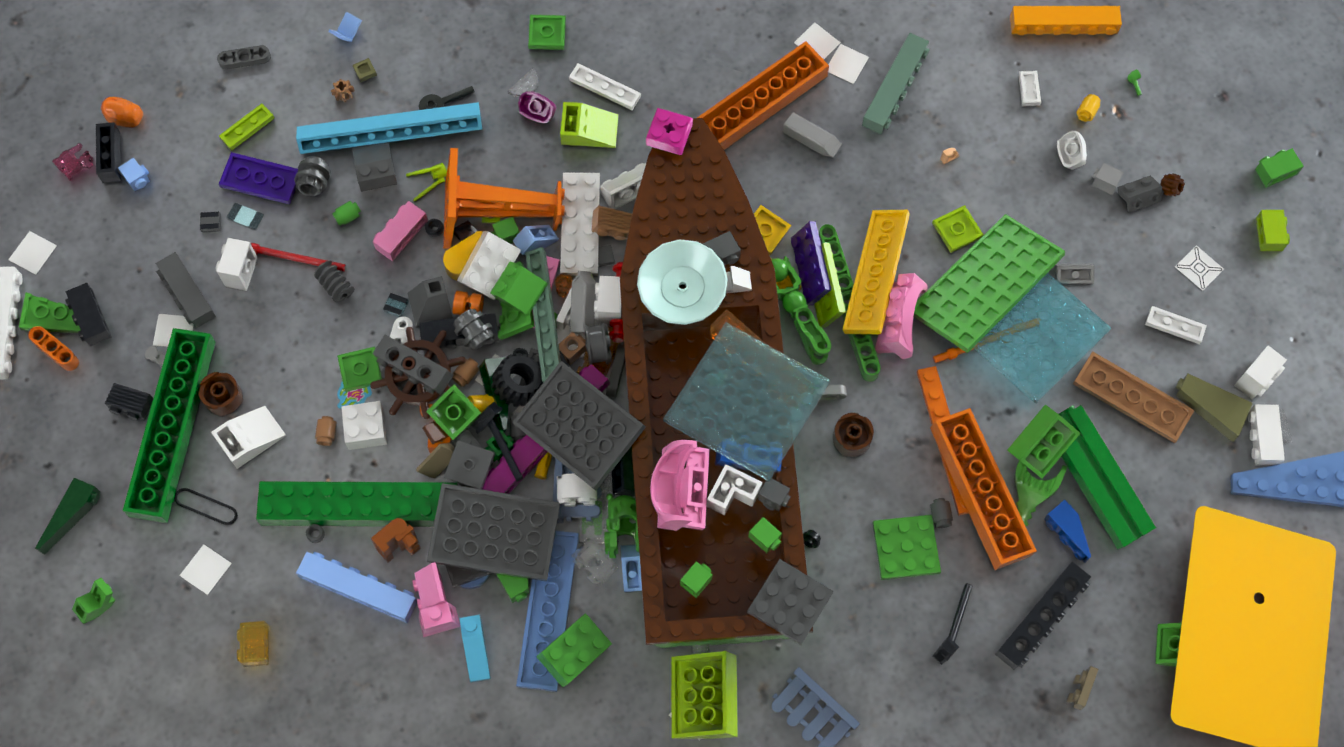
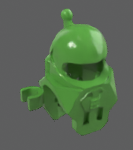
[604,493,639,558]

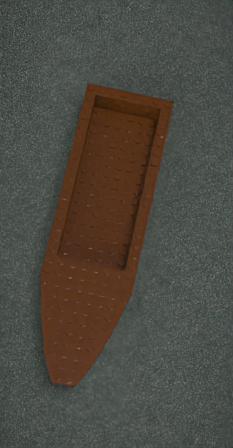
[620,118,813,648]

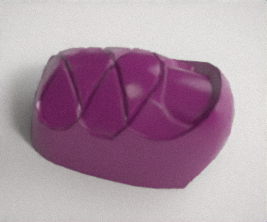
[518,91,556,123]

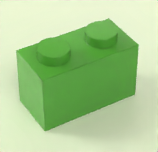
[1255,148,1304,187]

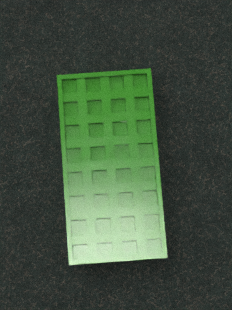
[913,214,1065,353]

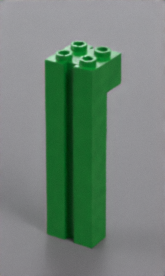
[1059,405,1156,549]

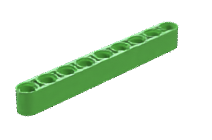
[819,224,881,382]

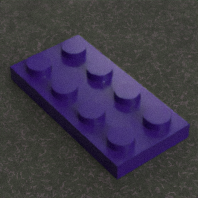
[219,152,298,205]
[791,221,832,306]

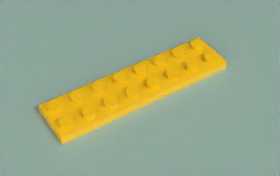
[842,209,910,334]

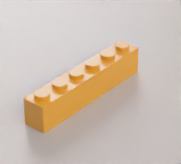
[1010,6,1122,35]

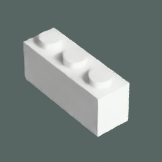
[1248,404,1285,466]

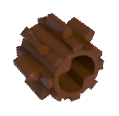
[1160,173,1185,197]

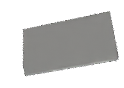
[1054,263,1095,284]

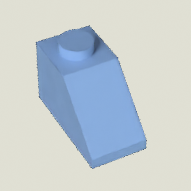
[513,225,559,255]
[620,544,642,592]

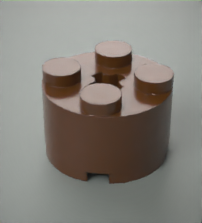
[199,372,243,417]
[833,413,874,457]

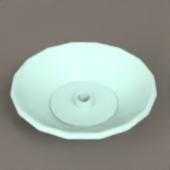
[637,239,728,325]

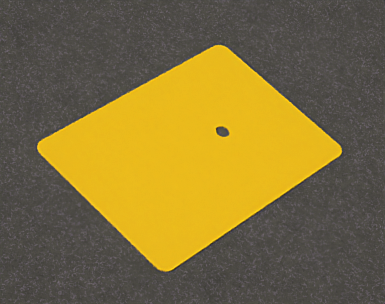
[1170,506,1336,747]

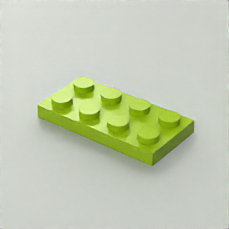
[814,243,846,328]

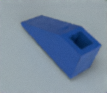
[1044,500,1091,563]

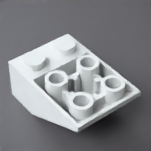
[211,406,286,469]

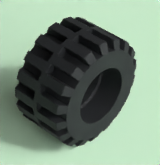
[492,353,543,407]

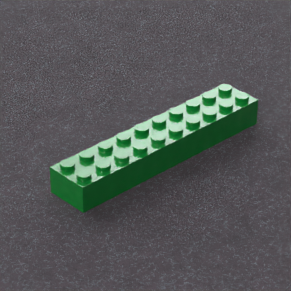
[123,328,216,523]
[256,481,458,527]

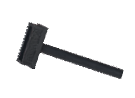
[471,402,523,481]
[933,583,973,665]

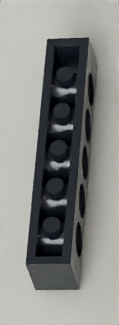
[995,561,1091,670]

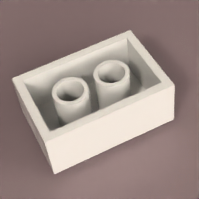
[457,231,521,300]

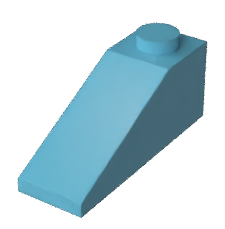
[459,615,491,682]

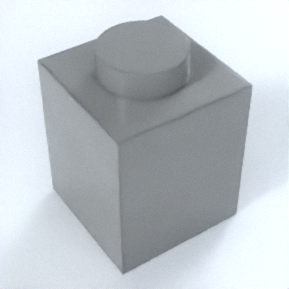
[1092,163,1124,195]

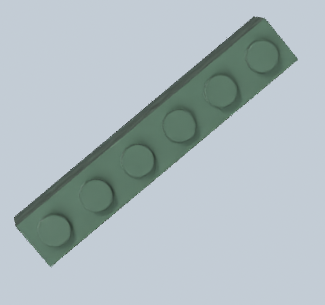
[862,33,930,134]

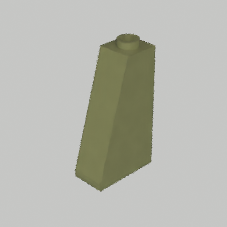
[1176,373,1253,442]

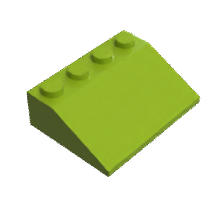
[671,651,738,739]

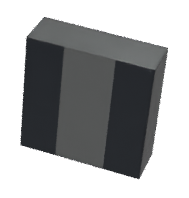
[200,211,221,232]

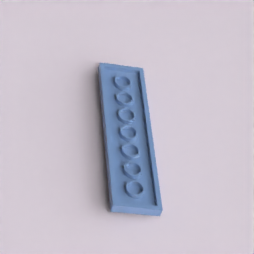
[516,531,579,692]

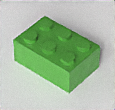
[536,613,612,687]

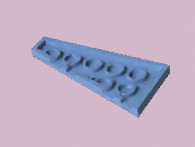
[1231,451,1344,507]

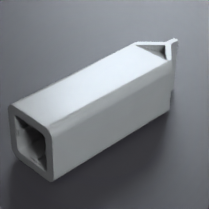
[783,112,842,158]
[570,271,596,333]

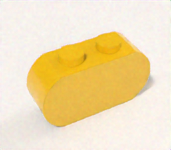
[443,231,483,281]

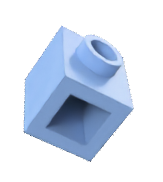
[118,158,150,191]

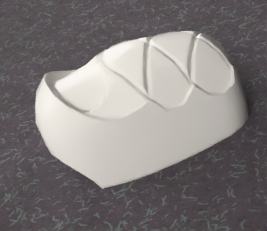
[1057,131,1087,170]

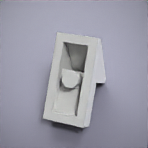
[726,266,752,293]

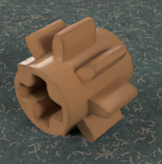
[331,79,355,102]

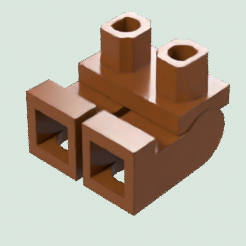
[371,518,421,563]

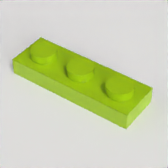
[219,103,275,151]

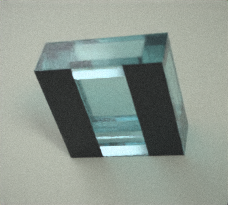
[383,293,409,317]

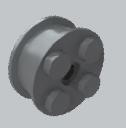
[584,322,612,366]

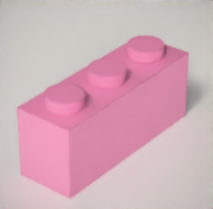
[373,201,428,261]

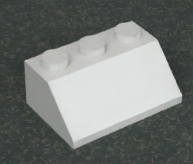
[600,163,646,209]

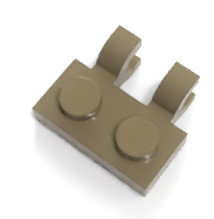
[1066,666,1099,710]

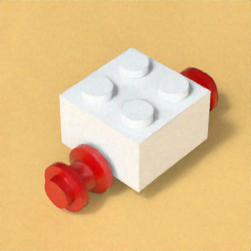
[594,262,624,343]

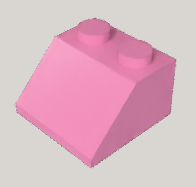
[412,562,447,611]

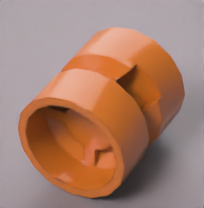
[452,291,484,315]

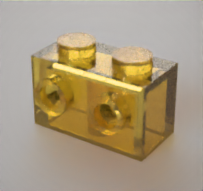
[237,621,269,667]

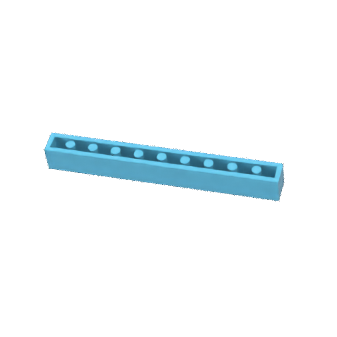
[296,102,482,154]

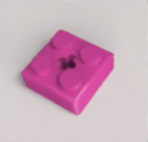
[646,108,693,155]

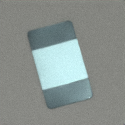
[227,203,264,229]

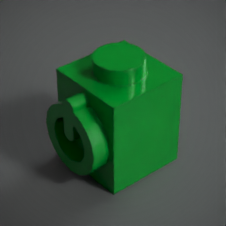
[484,430,515,463]

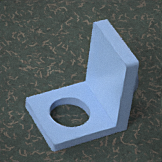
[328,12,362,42]

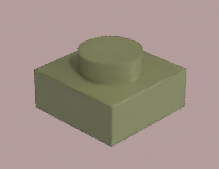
[352,58,377,82]

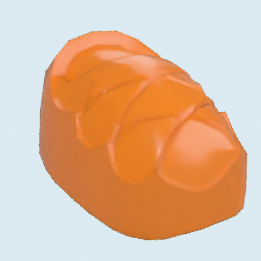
[101,97,143,128]

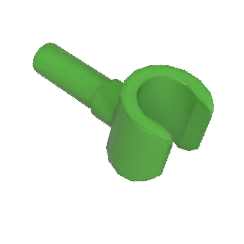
[1127,69,1142,96]

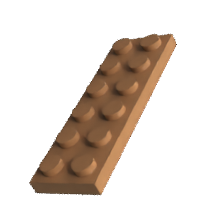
[1073,351,1195,443]

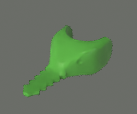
[1014,460,1067,526]

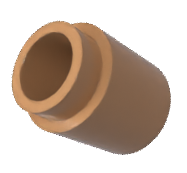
[452,358,479,387]
[315,416,337,446]

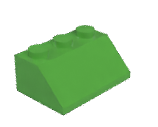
[1007,404,1080,479]

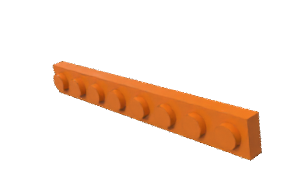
[917,366,969,516]

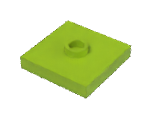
[932,205,984,253]

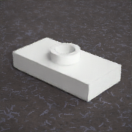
[1018,71,1041,106]

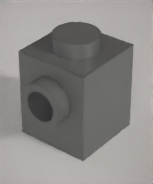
[757,477,791,511]

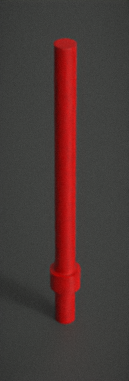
[251,243,346,271]

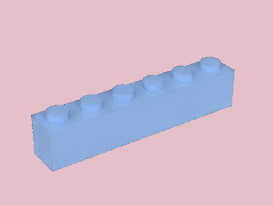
[296,552,417,623]

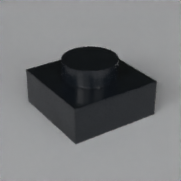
[453,220,477,242]

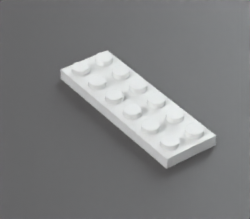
[560,173,600,276]

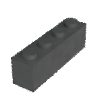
[155,252,216,329]

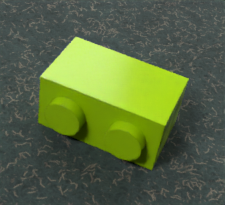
[1256,210,1290,251]

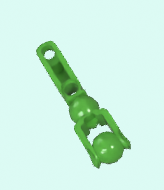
[771,256,831,365]

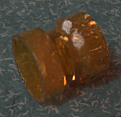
[555,273,573,298]

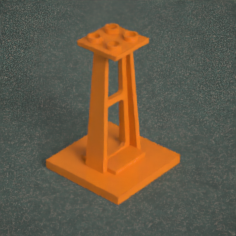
[443,148,565,249]

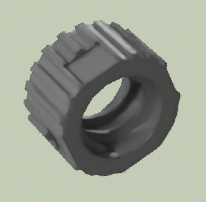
[306,524,325,543]

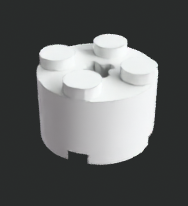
[557,473,597,507]

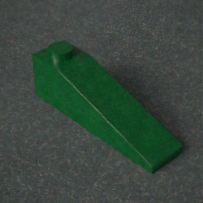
[479,357,511,432]
[35,478,100,555]

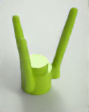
[406,163,447,202]

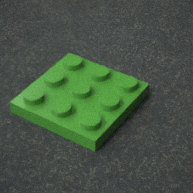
[872,515,941,580]

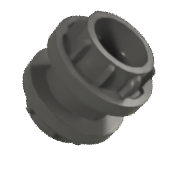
[294,156,331,196]
[453,309,493,350]

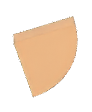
[940,148,959,164]

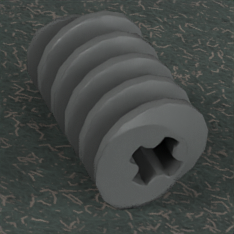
[314,260,355,302]

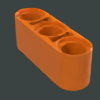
[28,326,79,371]

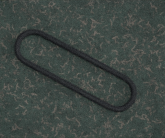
[174,488,238,525]

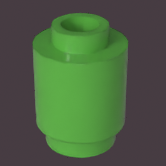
[332,201,361,226]

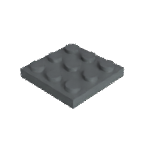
[747,559,834,645]

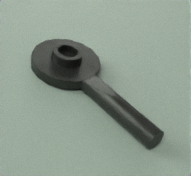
[419,86,474,110]

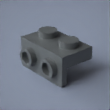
[1117,175,1162,213]

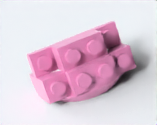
[875,273,928,359]
[650,440,709,531]

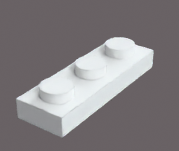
[1145,306,1207,345]

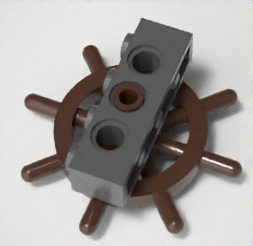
[370,327,466,419]

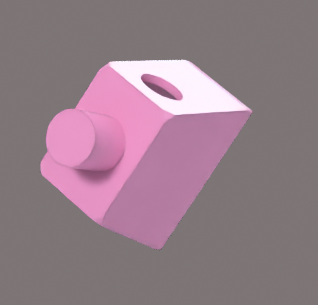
[419,602,461,637]

